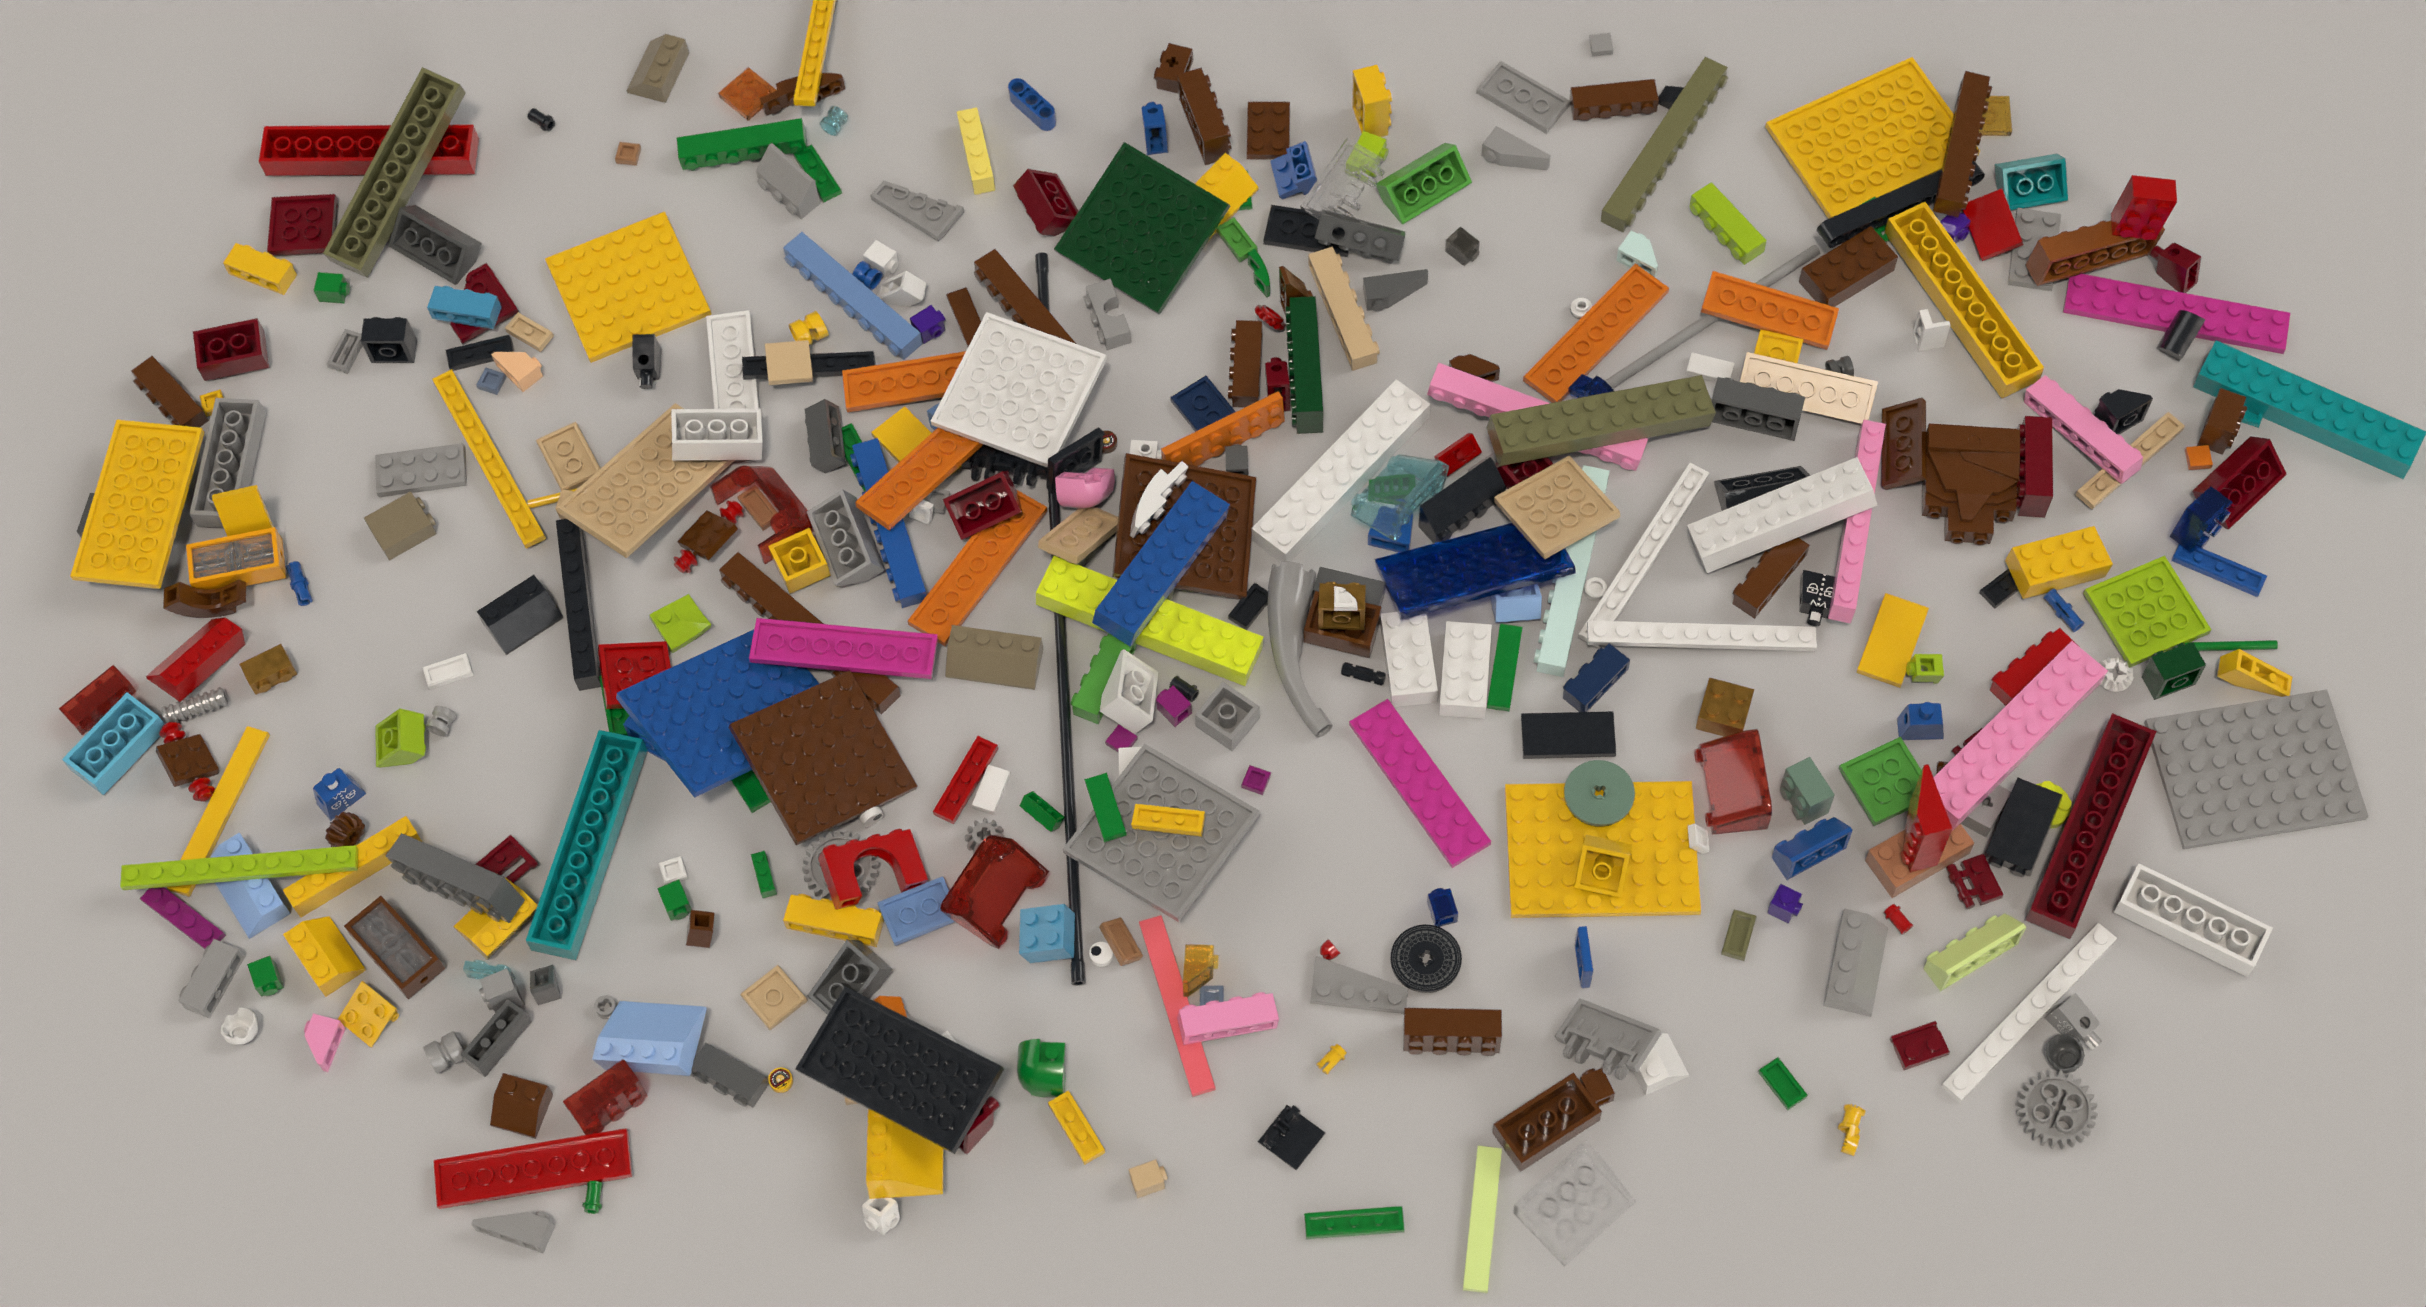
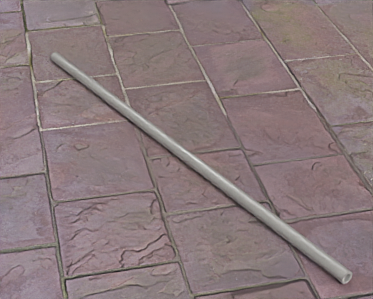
[1468,245,1820,472]

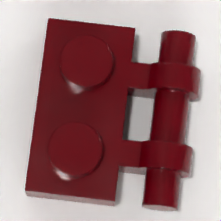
[1946,854,2004,909]

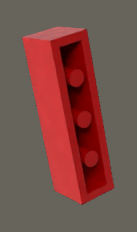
[1990,628,2080,706]

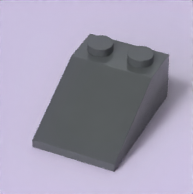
[807,940,893,1015]

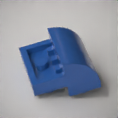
[1270,141,1318,200]

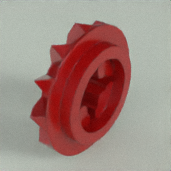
[1255,305,1286,330]

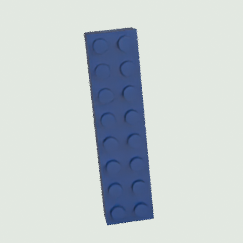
[1092,481,1230,647]

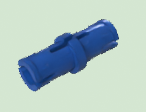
[286,561,313,606]
[2044,589,2085,632]

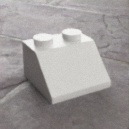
[1633,1033,1689,1095]

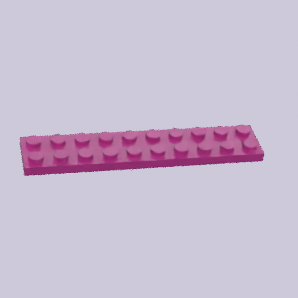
[2063,274,2290,354]

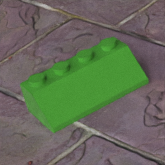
[1375,143,1472,224]

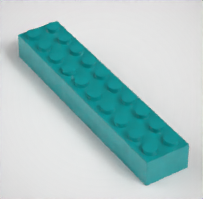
[2193,340,2426,479]
[525,730,647,961]

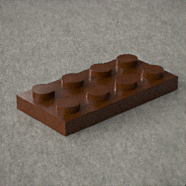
[1882,397,1926,490]

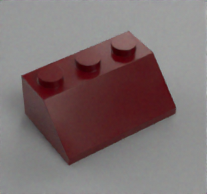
[1013,169,1078,236]
[943,471,1022,540]

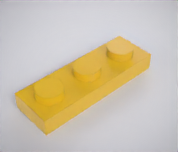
[1131,804,1206,837]
[1048,1090,1106,1165]

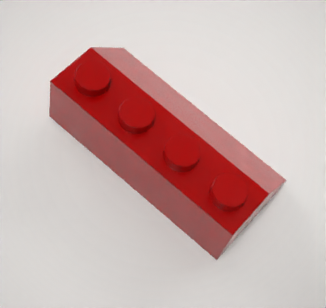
[146,617,246,702]

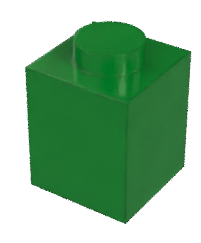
[313,272,350,304]
[657,879,692,921]
[247,955,284,997]

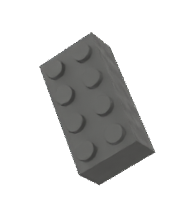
[1712,377,1805,441]

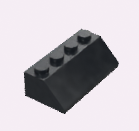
[1418,457,1506,545]
[1714,466,1811,511]

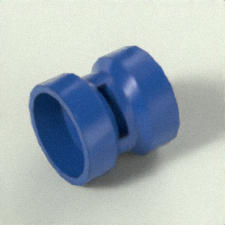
[852,261,882,290]

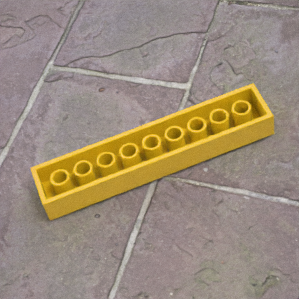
[1885,202,2044,398]

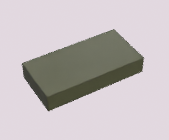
[1721,909,1757,961]

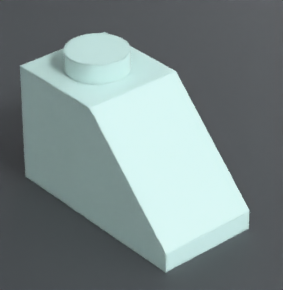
[1616,231,1658,278]

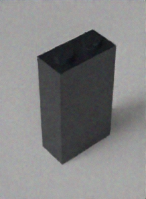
[1985,777,2063,877]

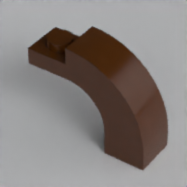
[163,579,246,618]

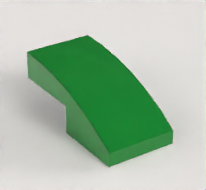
[1247,249,1270,298]

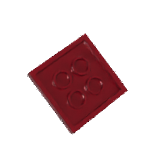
[267,194,337,256]

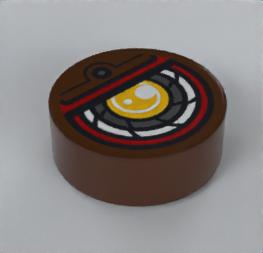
[1102,430,1118,454]

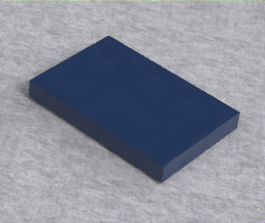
[1170,375,1236,432]

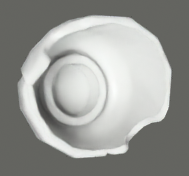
[221,1007,258,1045]

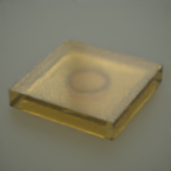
[1979,96,2012,136]

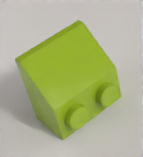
[375,708,426,768]

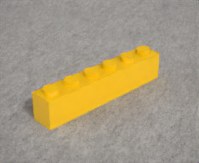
[283,816,422,918]

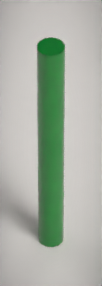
[2185,640,2278,651]

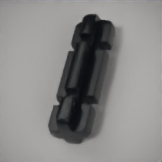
[1341,662,1386,685]

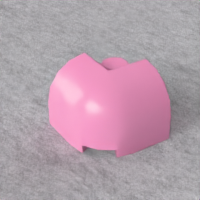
[1055,467,1115,508]

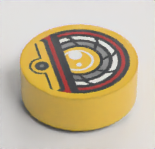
[768,1067,793,1093]

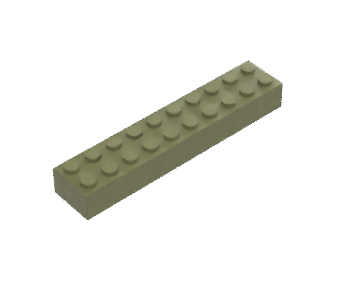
[323,67,466,278]
[1486,375,1716,466]

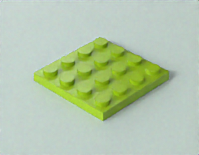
[2083,555,2212,668]

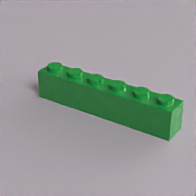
[677,118,807,170]

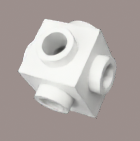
[862,1198,900,1235]

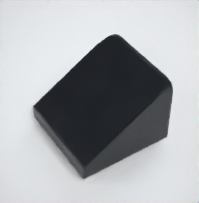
[1658,86,1684,109]

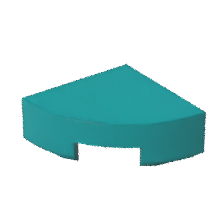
[2241,411,2263,428]

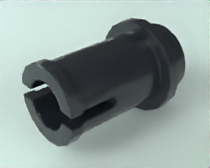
[527,108,555,131]
[1169,676,1199,702]

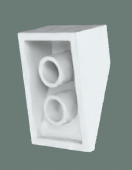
[1100,649,1159,734]

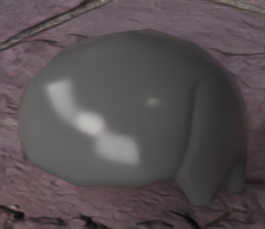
[2046,1033,2085,1074]

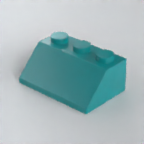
[1994,153,2068,210]

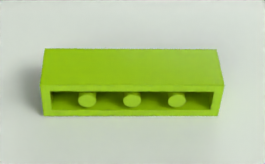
[1689,182,1767,265]

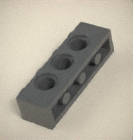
[1315,209,1405,262]

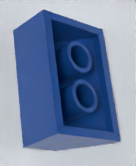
[1772,817,1853,880]

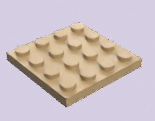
[1494,456,1620,559]

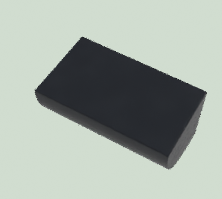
[2156,310,2205,361]

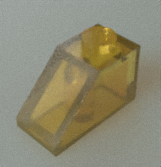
[1183,944,1219,997]

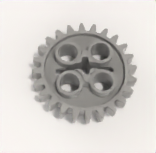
[802,830,879,900]
[2016,1070,2098,1149]

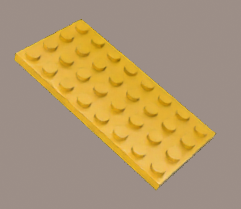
[70,419,205,589]

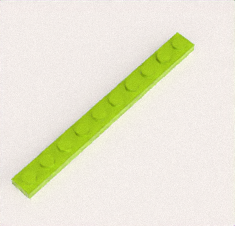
[120,845,358,890]

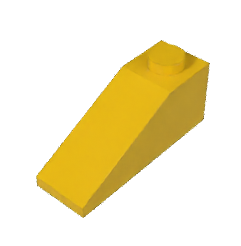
[2217,649,2292,697]

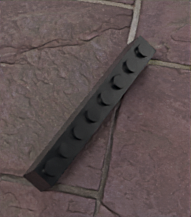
[556,519,601,691]

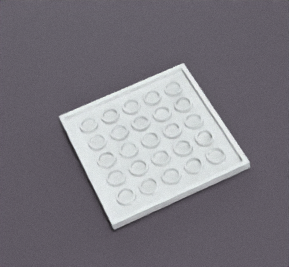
[931,312,1107,467]

